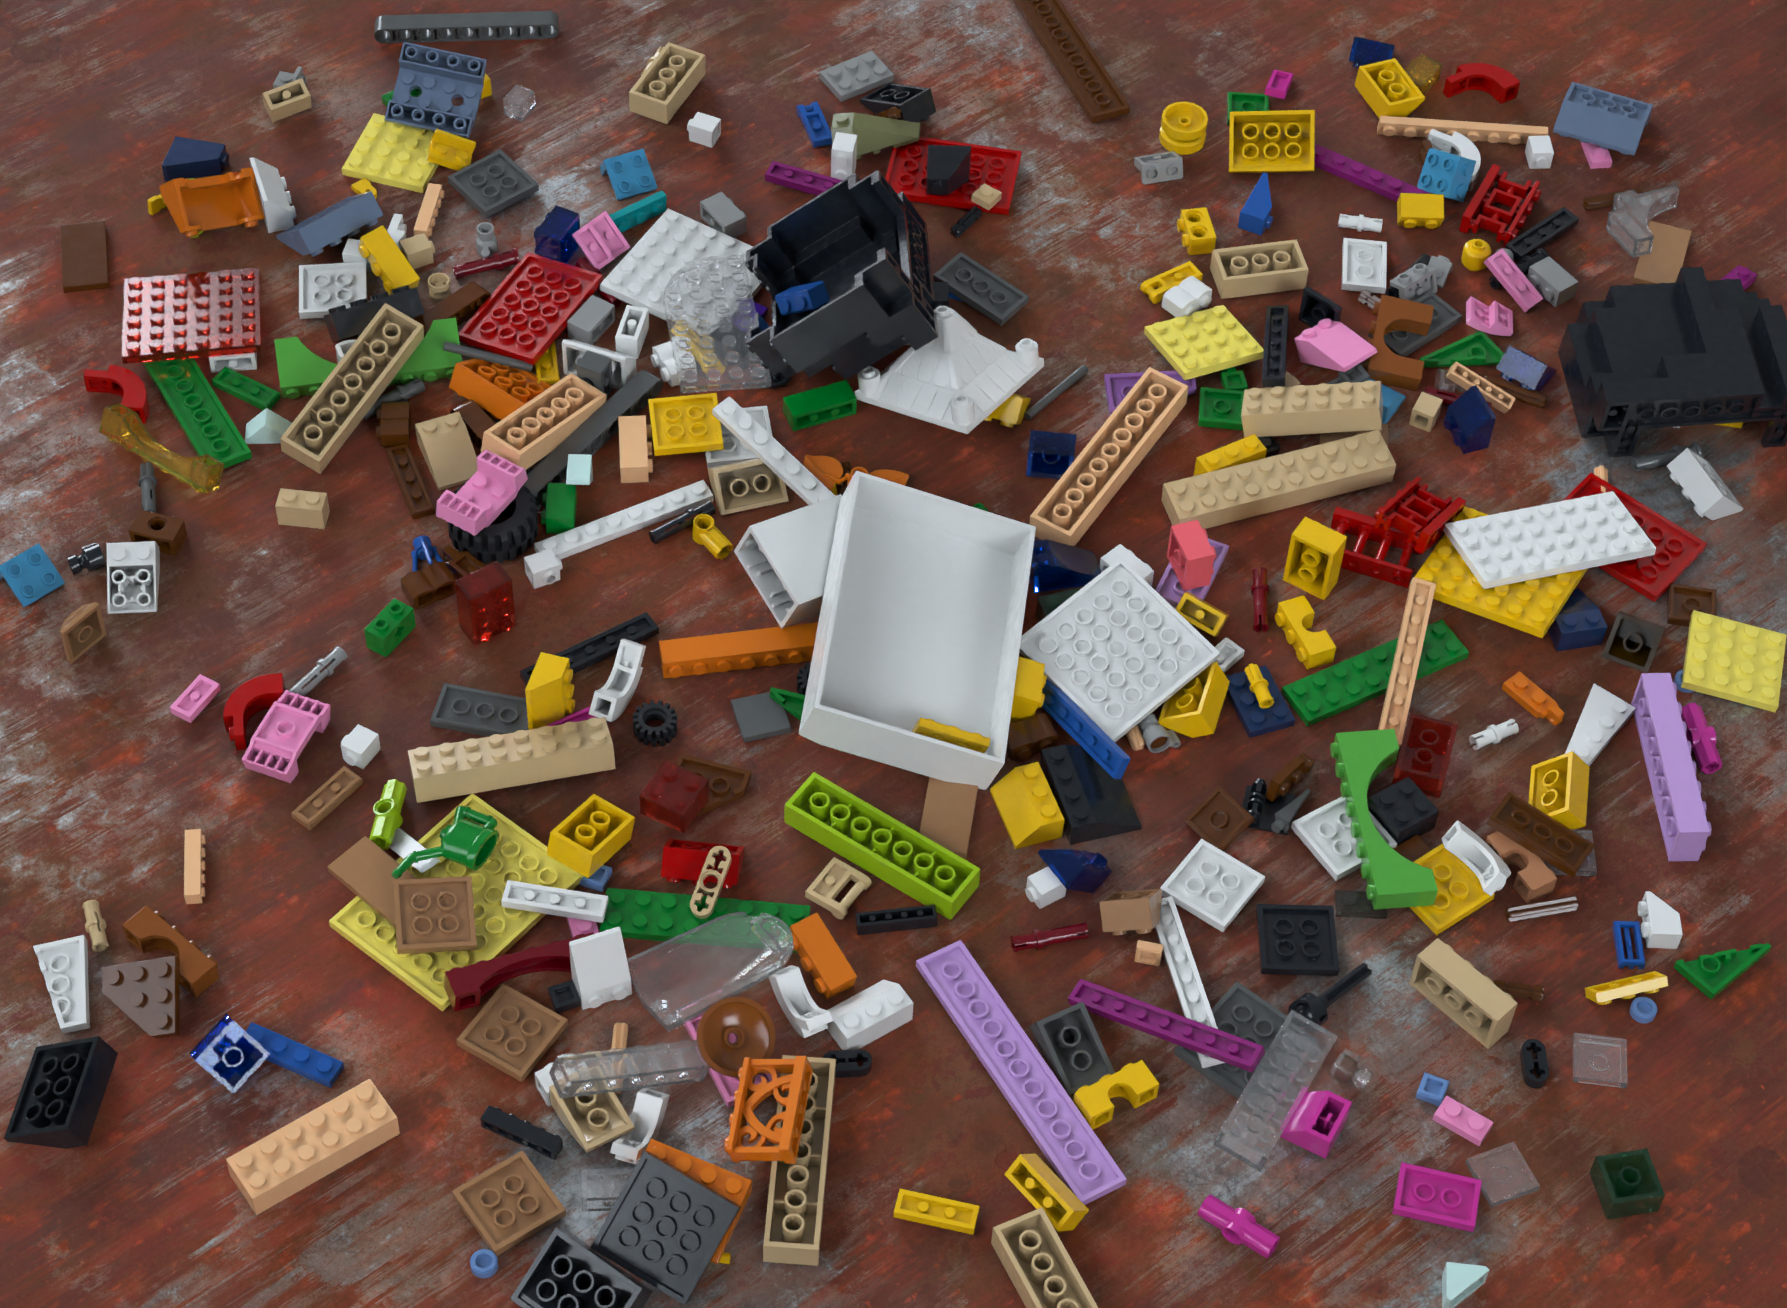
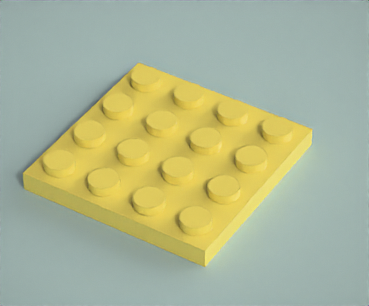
[342,113,438,193]
[1144,305,1264,380]
[1681,610,1787,712]

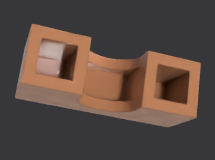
[1486,831,1557,904]

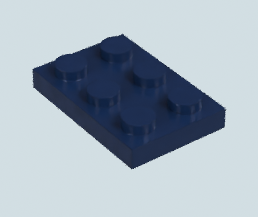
[1226,665,1295,738]

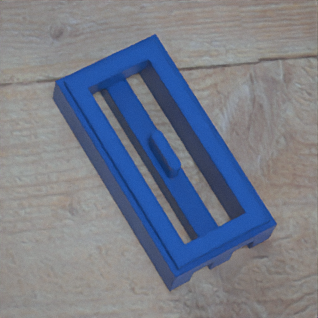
[1612,921,1646,969]

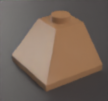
[60,602,107,664]

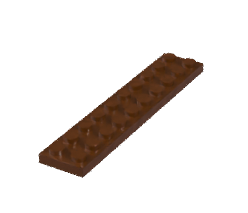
[1013,0,1130,123]

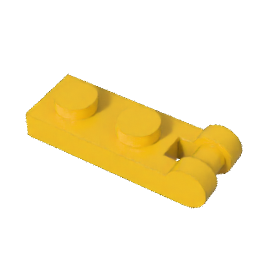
[1140,261,1203,304]

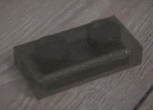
[1334,890,1388,919]

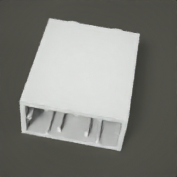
[734,494,842,629]

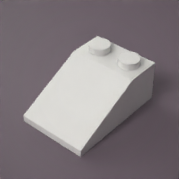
[569,927,632,1010]

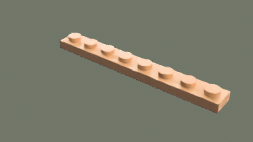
[1377,116,1548,145]
[1378,577,1436,748]

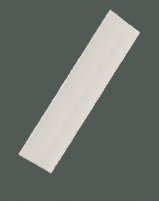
[389,828,440,873]

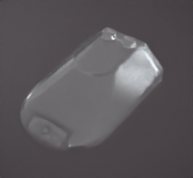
[627,912,794,1032]

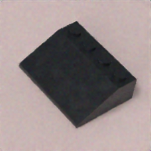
[1040,744,1142,845]
[4,1036,118,1149]
[510,1228,653,1308]

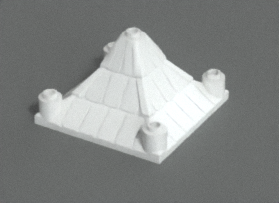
[855,306,1044,434]

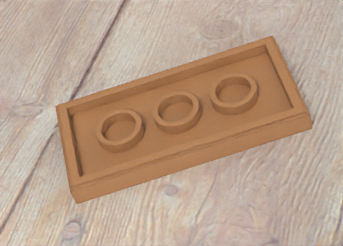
[1632,220,1692,284]
[919,777,978,859]
[327,836,417,928]

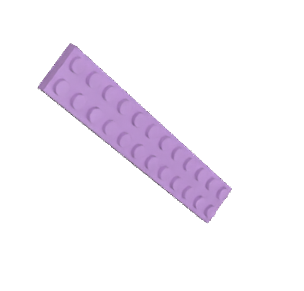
[916,940,1127,1205]

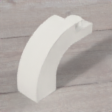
[1428,129,1481,192]
[342,213,407,271]
[589,639,646,722]
[1441,820,1511,896]
[768,965,833,1038]
[610,1087,670,1165]

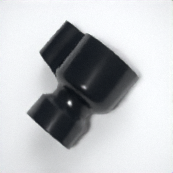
[67,542,107,575]

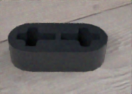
[1520,1039,1549,1089]
[822,1049,872,1078]

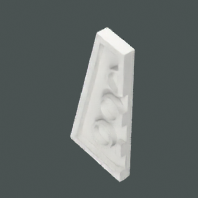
[33,935,90,1034]

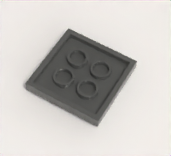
[448,149,539,218]

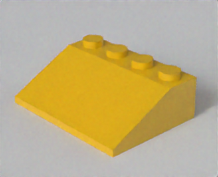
[1229,110,1315,173]

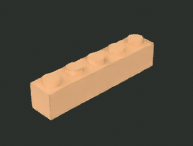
[413,183,444,239]
[1446,362,1516,414]
[184,829,206,905]

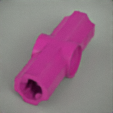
[1681,703,1723,774]
[1197,1194,1280,1259]

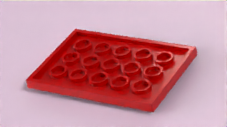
[885,137,1022,215]
[458,252,603,365]
[1564,473,1707,602]

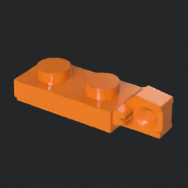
[1502,671,1564,726]

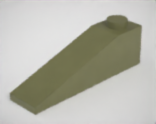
[831,112,921,160]

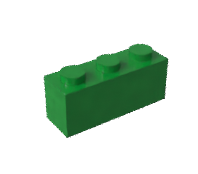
[783,380,857,432]

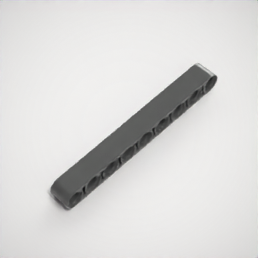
[374,11,559,44]
[524,370,663,506]

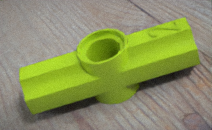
[369,779,407,850]

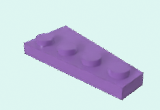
[1104,371,1197,417]

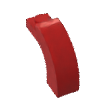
[1443,63,1520,104]
[83,364,149,424]
[223,673,285,750]

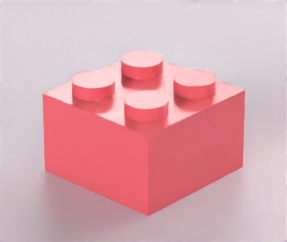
[1167,520,1216,591]

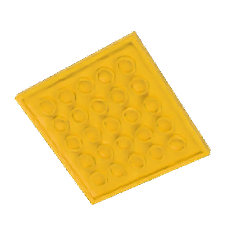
[1409,507,1588,638]

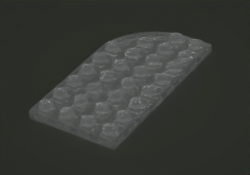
[663,255,771,393]

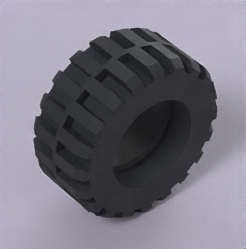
[448,481,538,564]

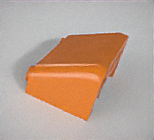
[159,167,265,238]

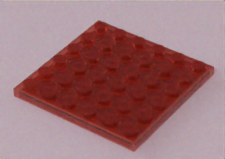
[122,268,261,364]

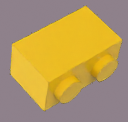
[1397,193,1444,229]
[1175,591,1229,637]

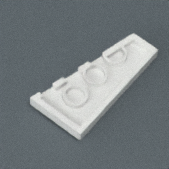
[1565,683,1635,766]

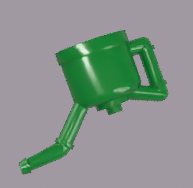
[392,806,498,879]

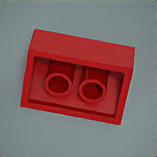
[661,838,745,888]

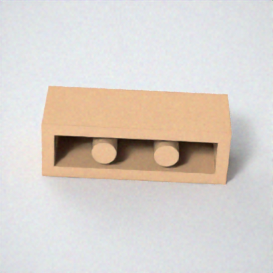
[618,415,653,483]

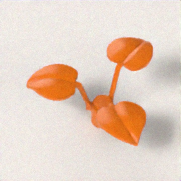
[804,455,909,490]

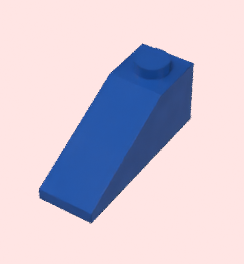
[1238,172,1273,236]

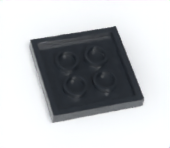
[1256,904,1339,976]

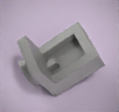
[1428,255,1453,289]

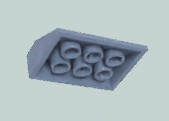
[276,191,383,257]

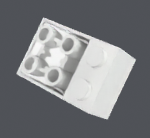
[107,541,160,614]

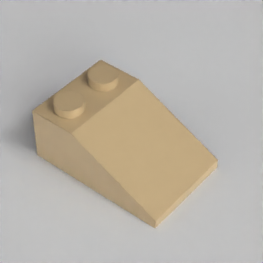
[415,412,478,491]
[549,1064,635,1153]

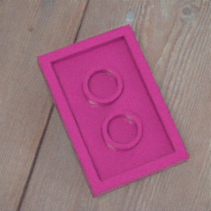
[1392,1162,1482,1232]

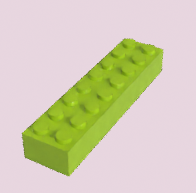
[784,772,981,920]

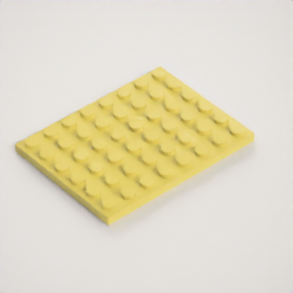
[329,794,584,1011]

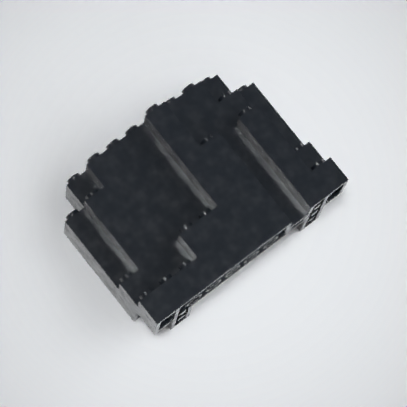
[745,170,938,380]
[1558,267,1787,457]

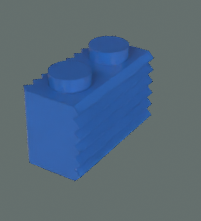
[775,280,830,316]

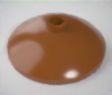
[697,997,776,1077]

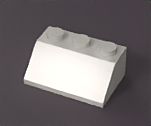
[249,157,297,233]
[562,339,637,390]
[1667,448,1744,520]
[827,980,914,1050]

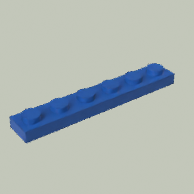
[1042,679,1131,779]

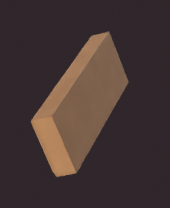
[291,766,363,831]

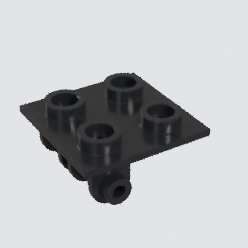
[1242,778,1296,836]

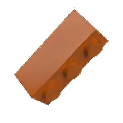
[787,912,857,999]

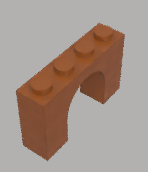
[1362,295,1434,392]

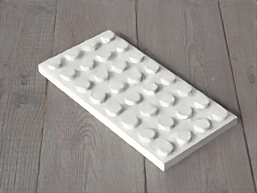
[1443,491,1656,589]

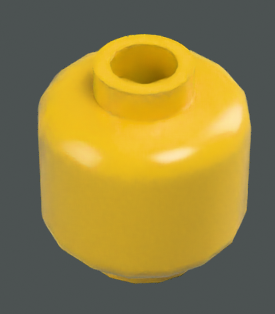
[1461,239,1491,271]

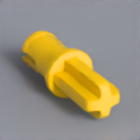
[1244,663,1274,709]

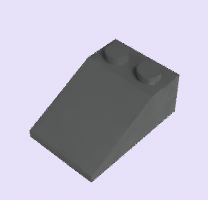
[1029,1001,1115,1095]

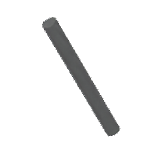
[443,342,533,372]
[1024,365,1088,420]

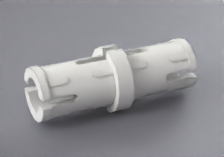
[1338,213,1383,233]
[1469,719,1519,750]

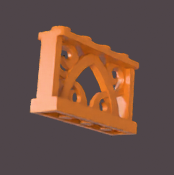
[724,1056,813,1164]

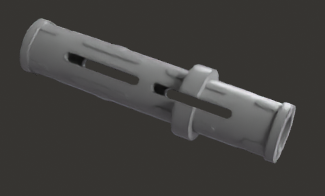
[289,646,347,696]

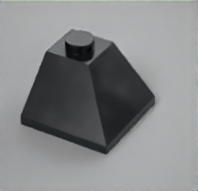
[926,145,971,195]
[1298,286,1342,328]

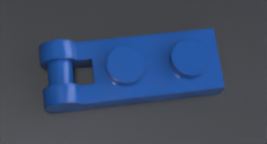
[796,101,832,148]

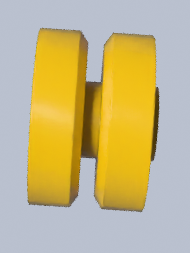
[1159,102,1208,155]

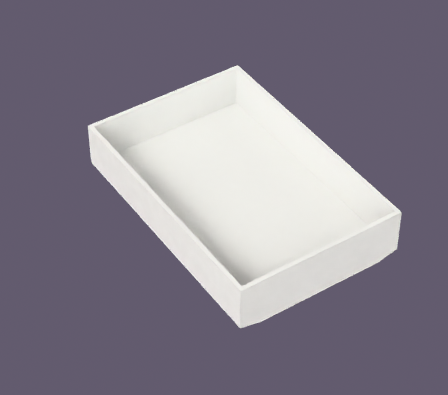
[799,471,1036,790]

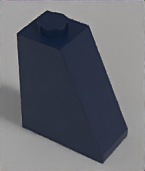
[162,136,229,182]

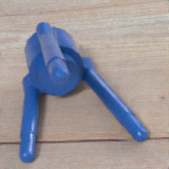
[411,535,444,572]

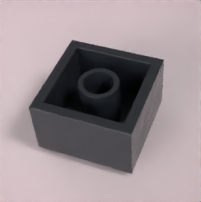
[1368,776,1439,846]

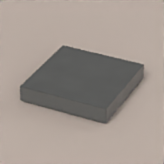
[731,692,791,743]

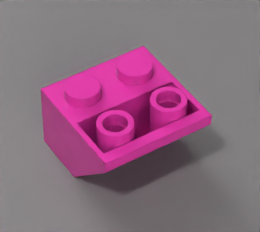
[1277,1091,1352,1159]

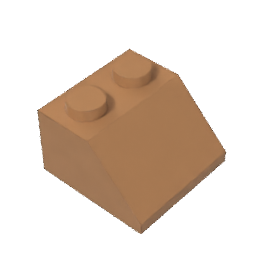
[1099,889,1162,935]

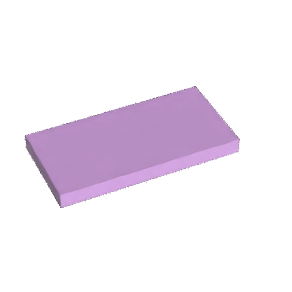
[1155,538,1229,609]

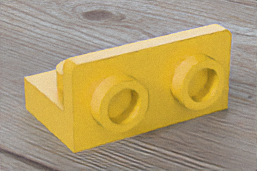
[426,129,476,171]

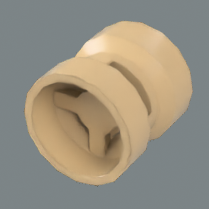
[428,273,451,303]

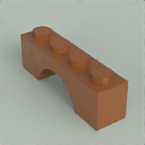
[122,906,219,998]

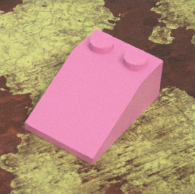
[1294,319,1377,372]

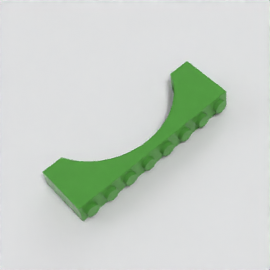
[274,318,462,399]
[1330,729,1438,910]

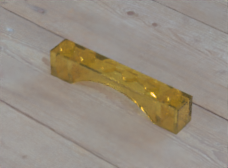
[99,403,225,494]

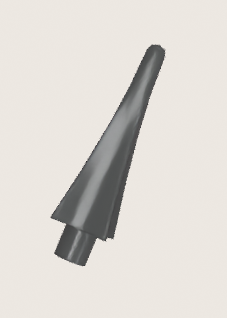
[1271,788,1311,833]

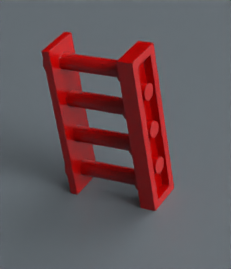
[1331,506,1421,588]

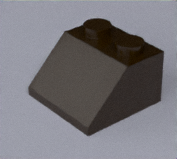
[1602,611,1666,673]

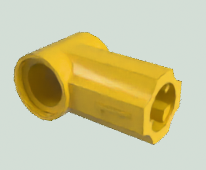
[692,514,733,560]

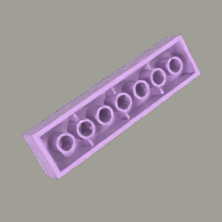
[1631,673,1712,861]

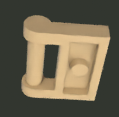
[805,857,872,919]

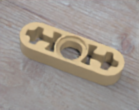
[690,846,732,919]

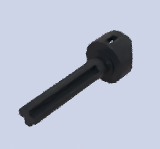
[1288,963,1372,1031]

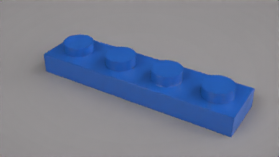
[237,1022,344,1088]

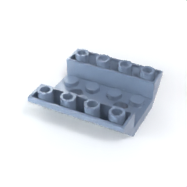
[384,41,487,139]
[1553,82,1653,156]

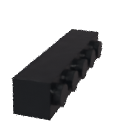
[855,904,937,935]
[480,1106,563,1160]

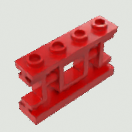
[1459,164,1542,247]
[1374,476,1467,554]

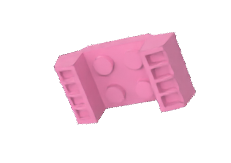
[436,449,528,536]
[242,690,330,783]

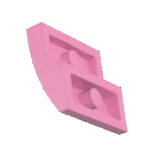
[572,211,630,269]
[1466,296,1513,336]

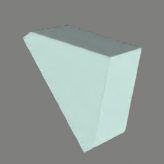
[245,408,292,444]
[566,454,593,485]
[1442,1262,1490,1308]

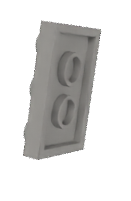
[819,51,894,102]

